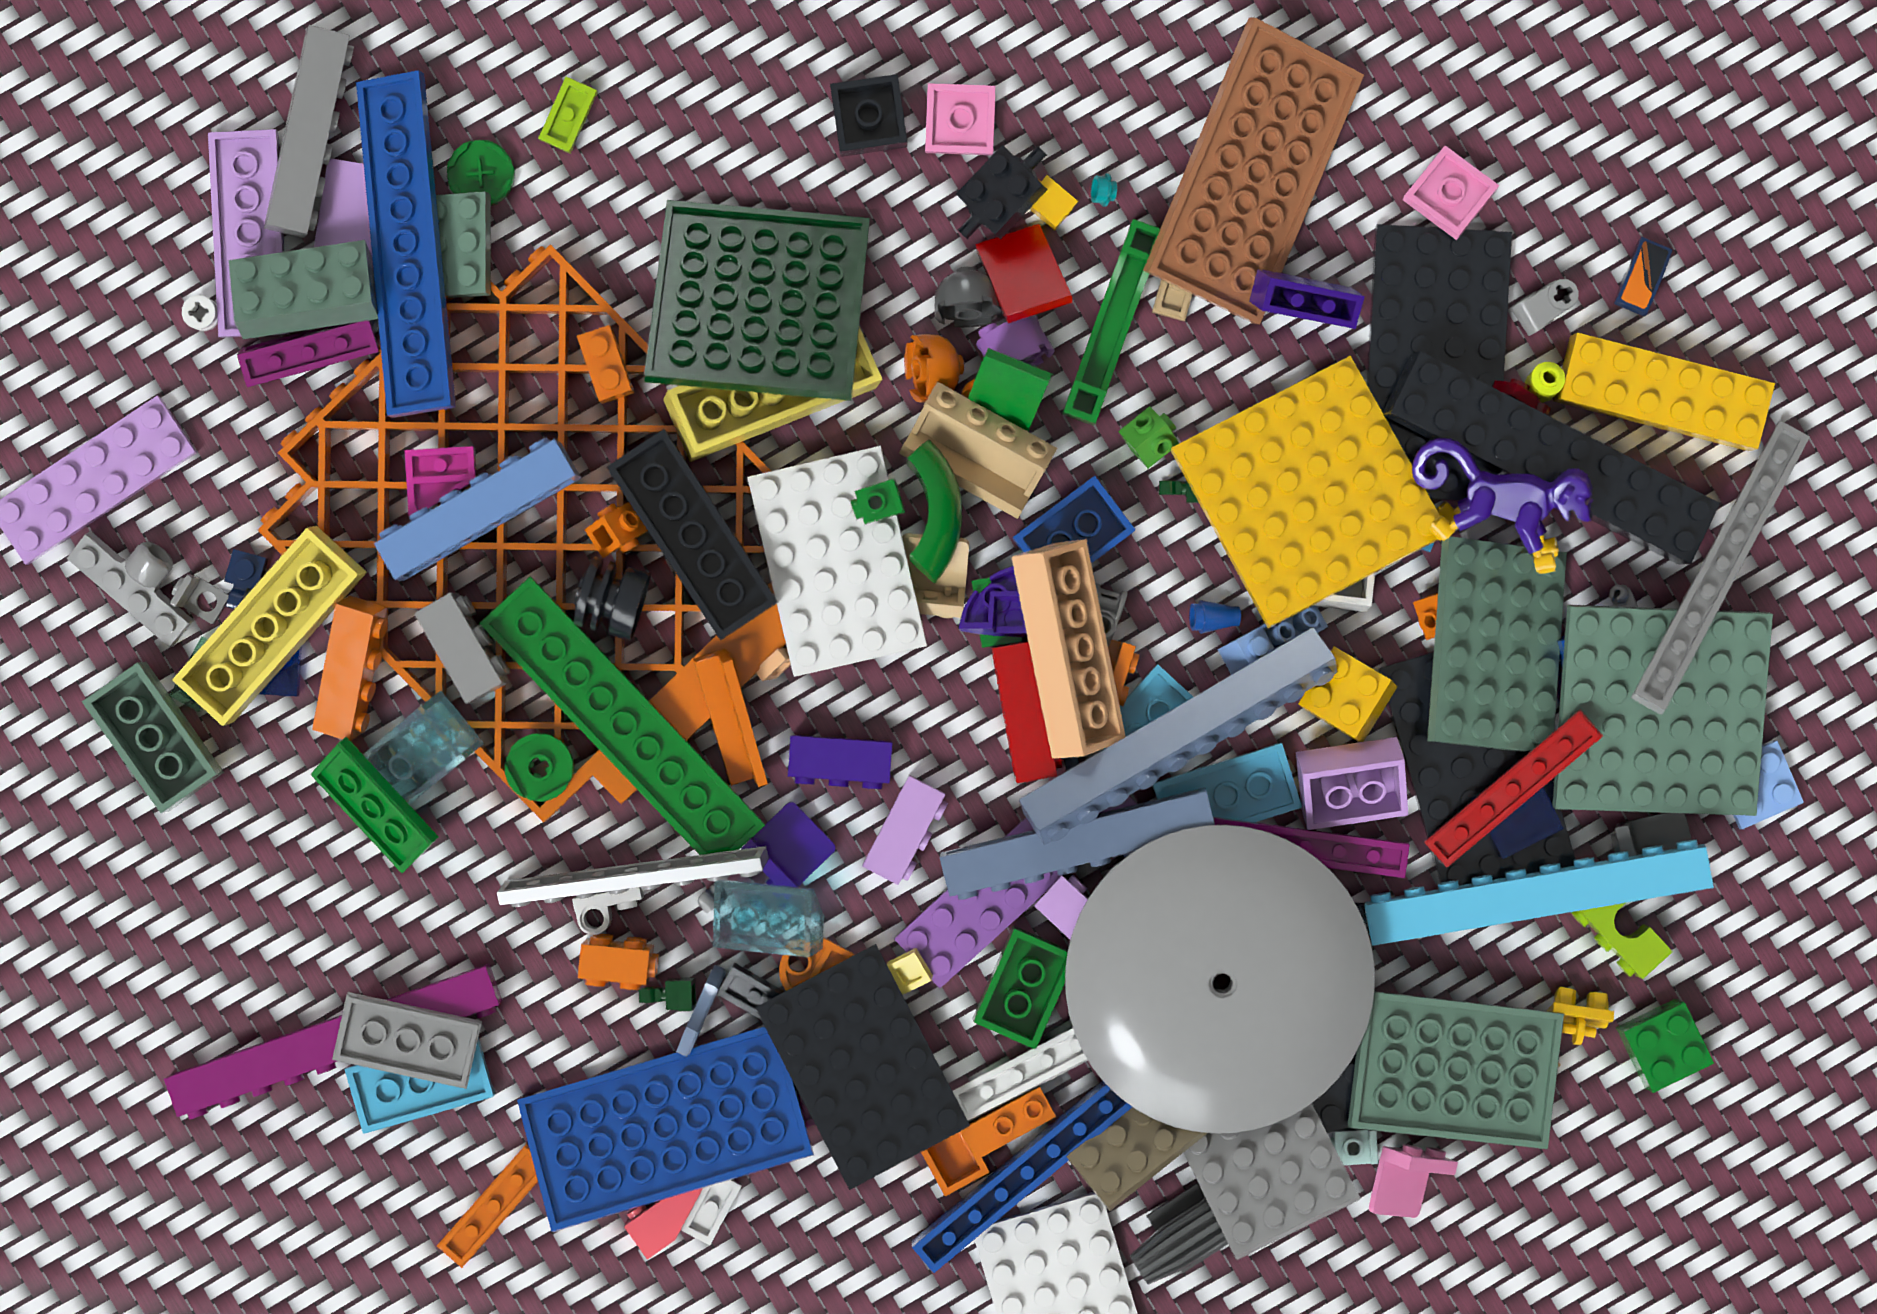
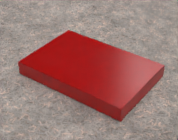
[975,224,1073,323]

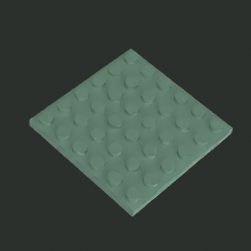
[1553,605,1773,816]

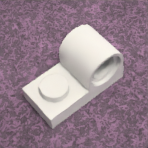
[572,887,644,935]

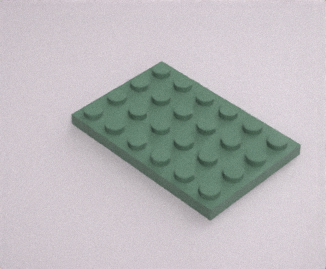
[1427,536,1567,753]
[1348,991,1564,1149]

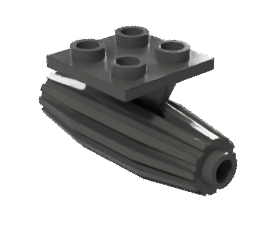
[1130,1182,1228,1285]

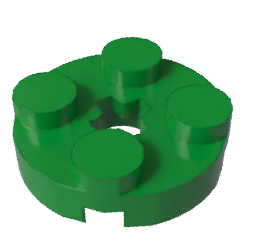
[505,733,574,802]

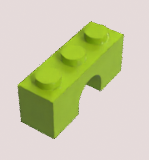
[1571,903,1673,979]

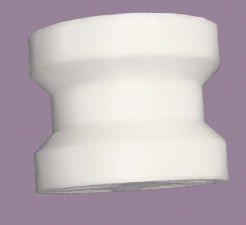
[182,295,218,331]

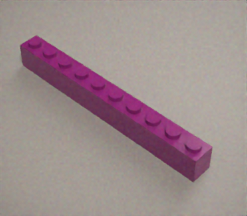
[164,963,503,1120]

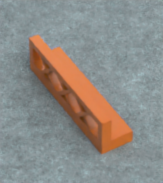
[693,649,768,787]

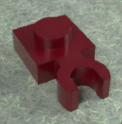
[1492,379,1551,415]

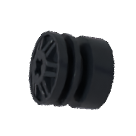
[574,556,651,641]

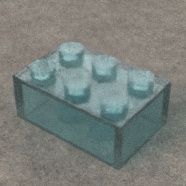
[363,691,484,805]

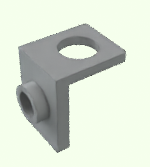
[170,574,229,624]

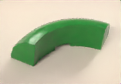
[907,440,963,584]

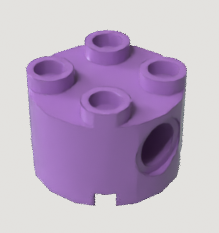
[976,315,1055,367]

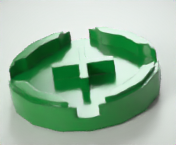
[447,140,515,206]

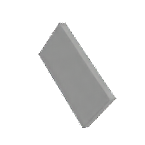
[332,992,482,1089]

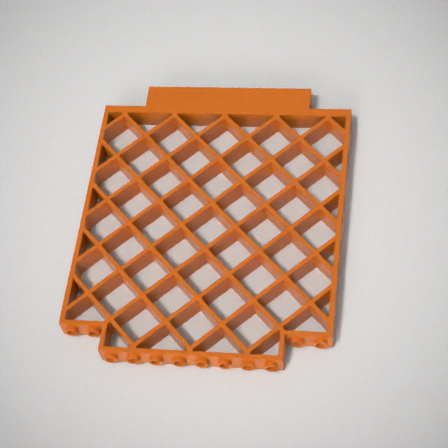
[258,244,786,823]

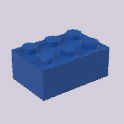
[1012,476,1135,564]

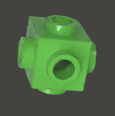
[1118,406,1179,469]

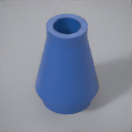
[1189,600,1241,634]

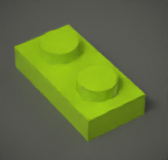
[538,76,598,154]

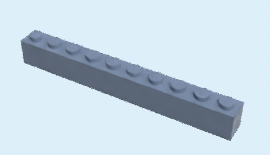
[1019,627,1337,845]

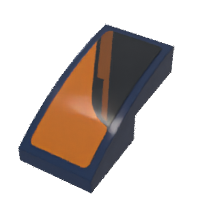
[1614,237,1673,317]

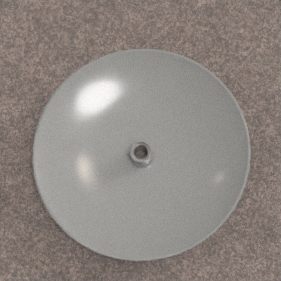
[1065,825,1375,1133]

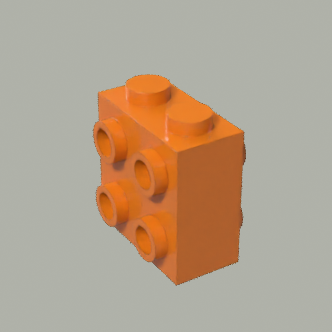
[578,933,659,990]

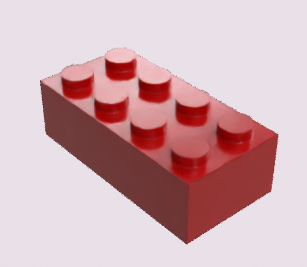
[991,641,1062,783]

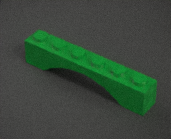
[1062,219,1160,426]

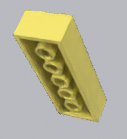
[663,326,882,462]
[172,526,367,726]

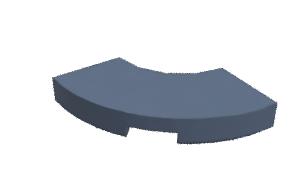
[676,965,726,1057]

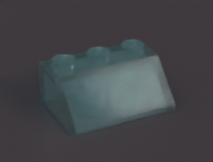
[713,880,824,957]

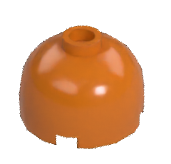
[904,334,964,403]

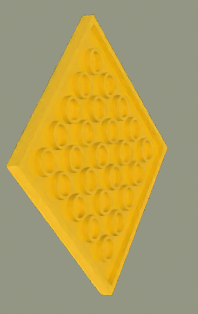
[1170,356,1440,629]

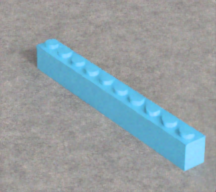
[1364,840,1714,946]

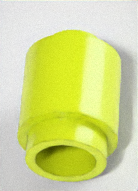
[1525,362,1565,402]

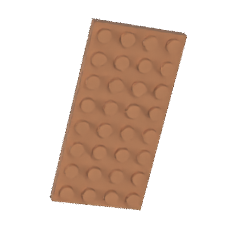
[1143,17,1364,325]

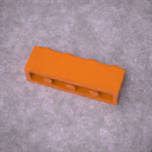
[312,595,388,741]

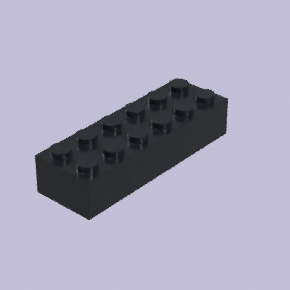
[606,429,779,640]

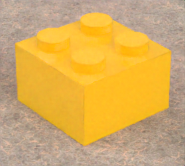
[1298,646,1398,742]

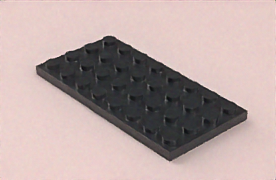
[1366,224,1512,501]
[1378,652,1576,886]

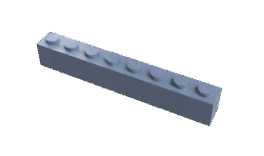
[939,787,1215,900]

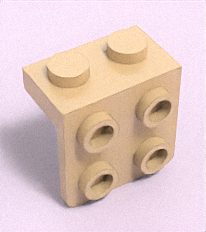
[902,533,969,618]

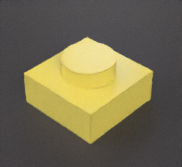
[887,948,933,995]

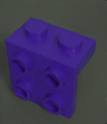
[741,802,836,898]

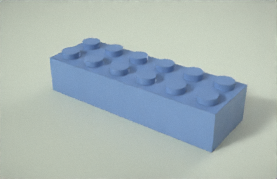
[374,438,581,581]

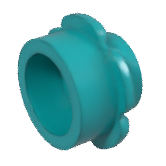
[1091,173,1117,207]

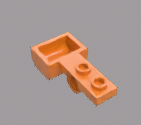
[921,1086,1056,1196]

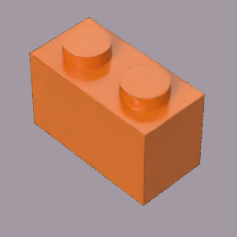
[577,325,635,404]

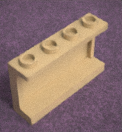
[899,382,1057,519]

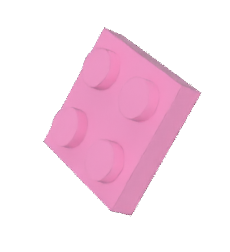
[925,83,996,156]
[1403,146,1499,240]

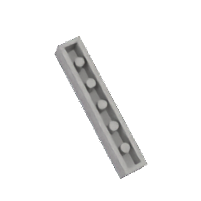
[264,25,354,238]

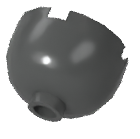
[934,267,1002,328]

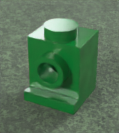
[850,479,906,525]

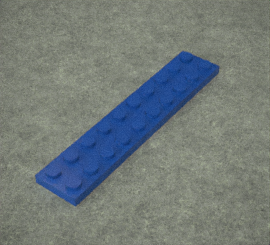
[356,70,456,418]

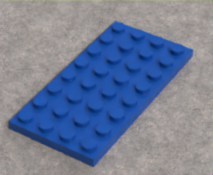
[517,1027,814,1232]

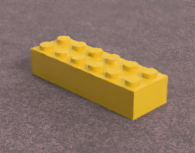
[1553,333,1775,451]

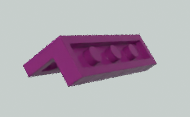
[237,320,379,387]

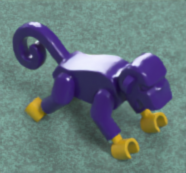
[1412,438,1593,574]

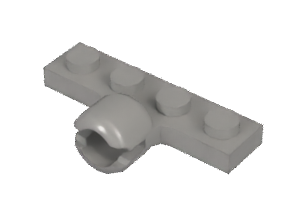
[67,531,193,647]

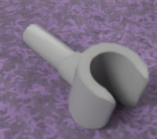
[698,875,730,913]

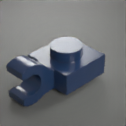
[224,549,268,609]

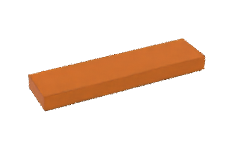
[437,1143,538,1268]

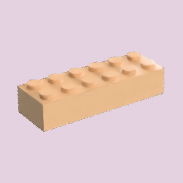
[1011,539,1126,758]

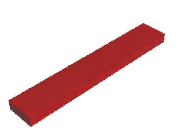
[1424,709,1603,868]

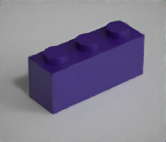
[1249,269,1365,329]
[788,735,892,789]

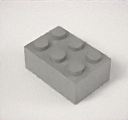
[414,593,511,704]

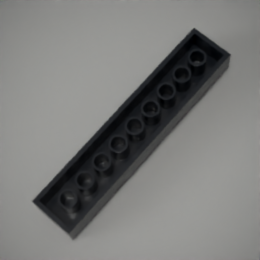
[1383,351,1720,565]

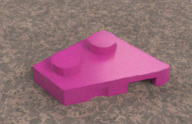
[405,446,477,516]

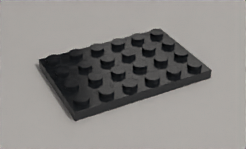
[755,944,970,1190]

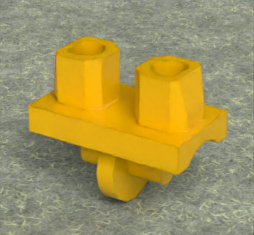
[1547,987,1614,1045]

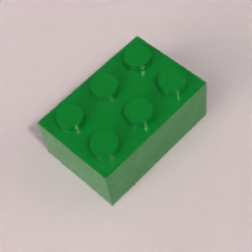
[973,925,1068,1050]

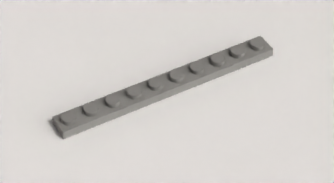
[1631,420,1810,715]

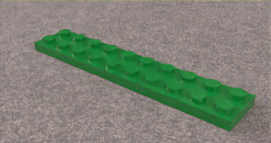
[479,576,765,855]

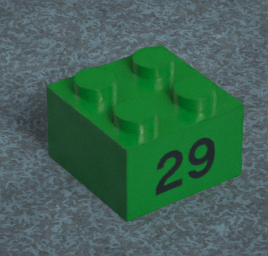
[1616,998,1714,1093]

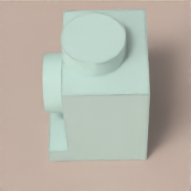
[1330,1127,1378,1165]

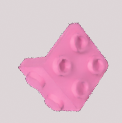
[1369,1144,1458,1218]

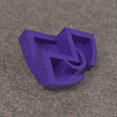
[959,566,1027,637]

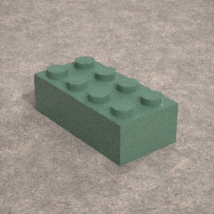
[228,240,378,339]
[82,662,224,813]

